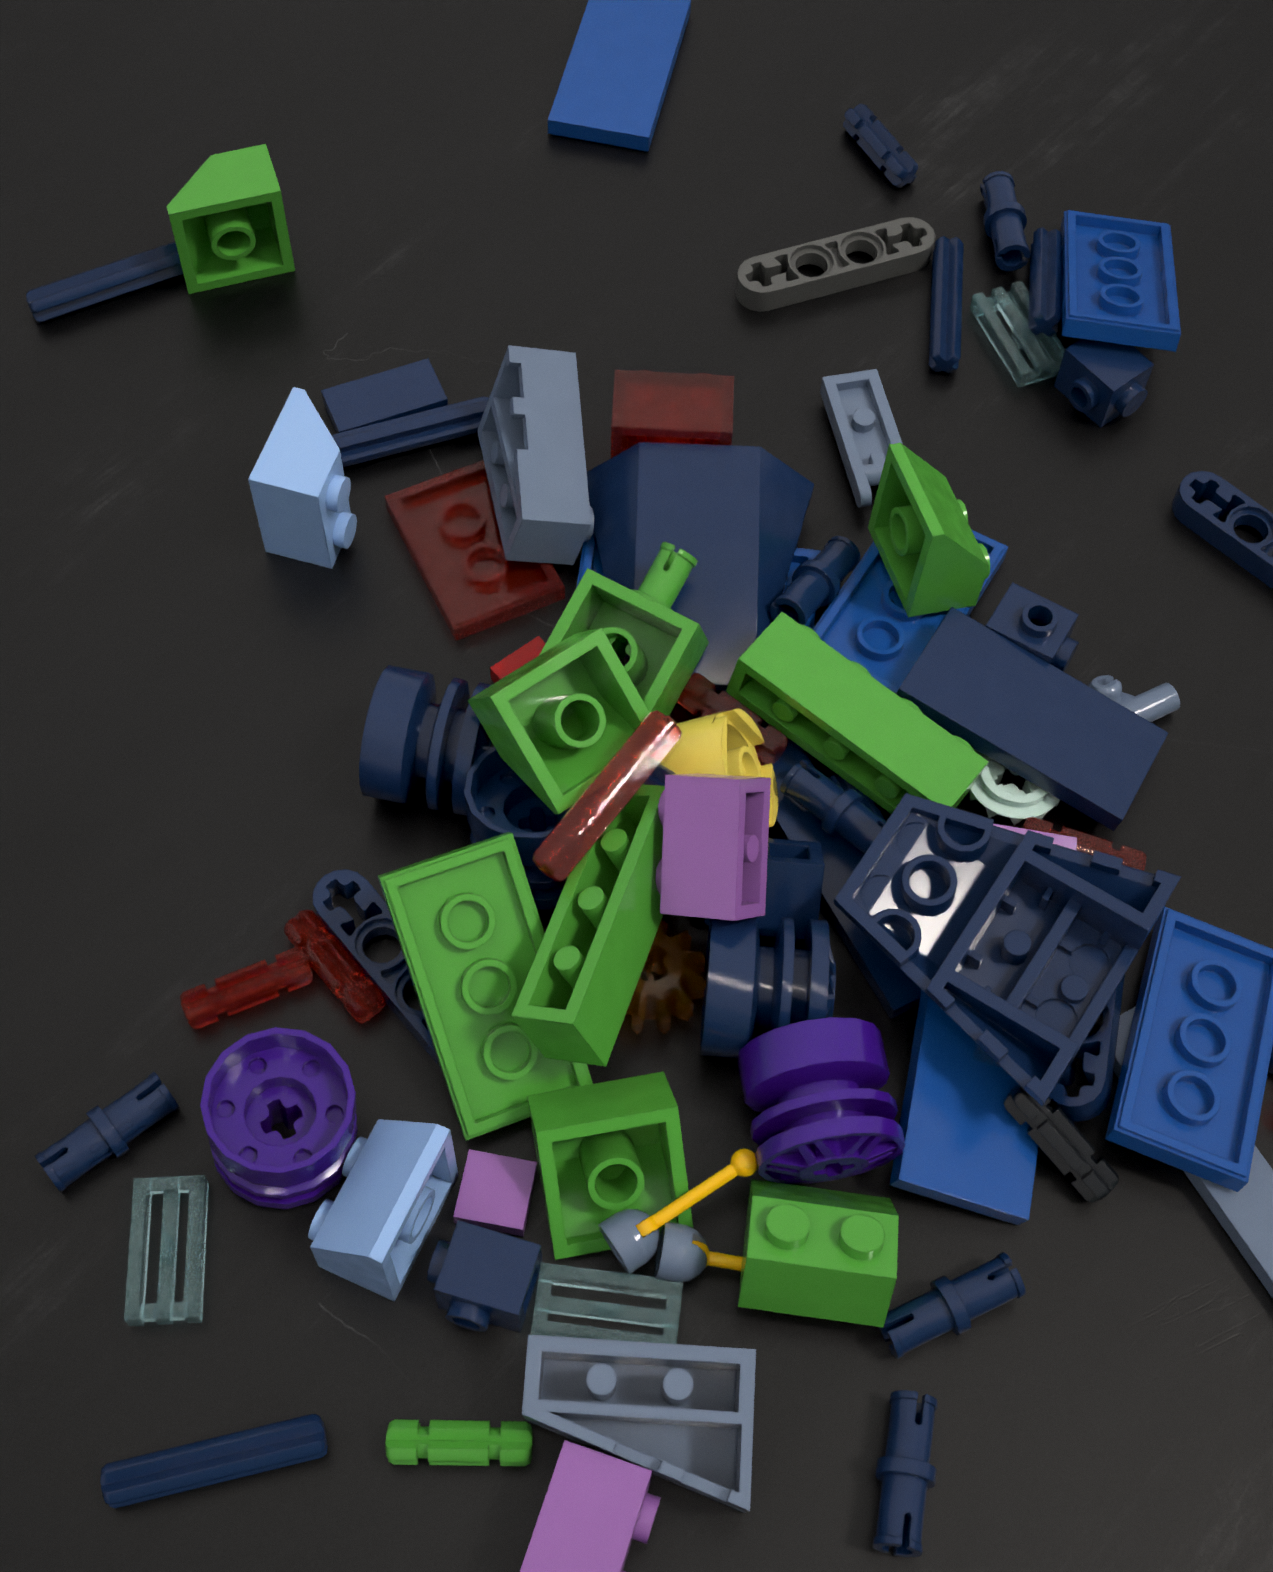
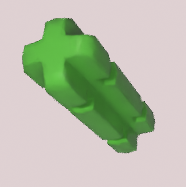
[385,1419,533,1466]

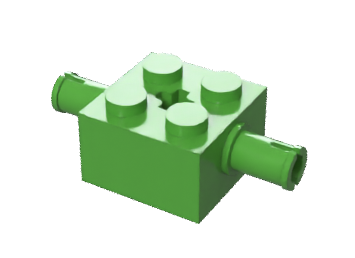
[540,542,709,729]

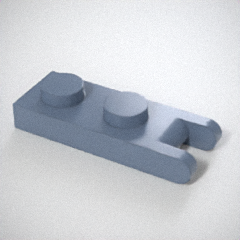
[820,369,903,508]

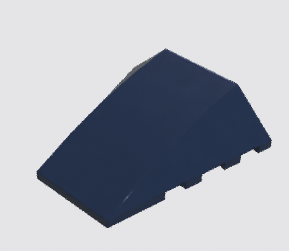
[587,442,814,691]
[834,793,1182,1107]

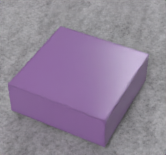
[453,1149,538,1237]

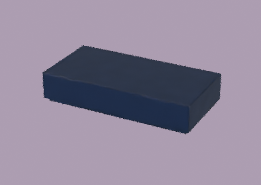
[321,358,448,434]

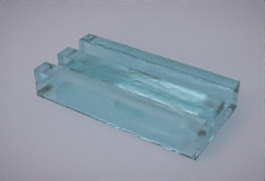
[970,281,1065,387]
[124,1175,209,1326]
[530,1262,683,1344]

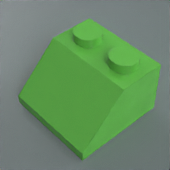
[166,144,295,294]
[868,443,990,617]
[467,628,667,814]
[527,1071,694,1260]
[738,1179,899,1328]

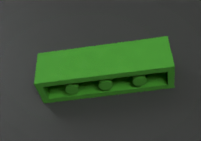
[726,612,989,814]
[511,782,665,1067]

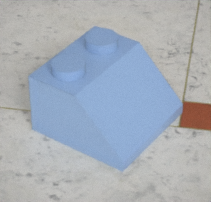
[248,387,357,569]
[308,1119,459,1302]

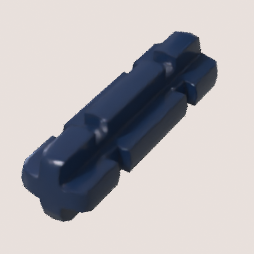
[843,103,918,188]

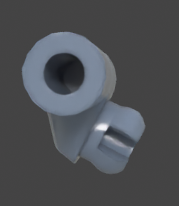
[1088,675,1180,722]

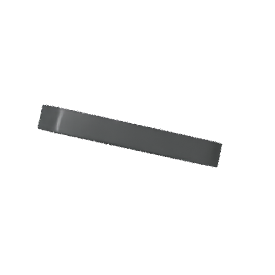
[735,217,936,312]

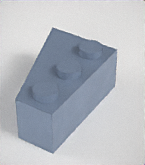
[477,345,594,565]
[522,1335,756,1513]

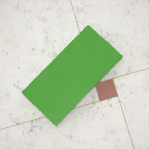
[378,832,593,1140]

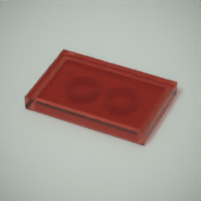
[385,460,565,641]

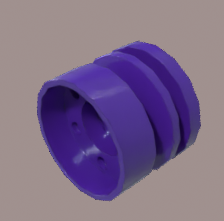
[737,1017,906,1184]
[200,1027,358,1209]

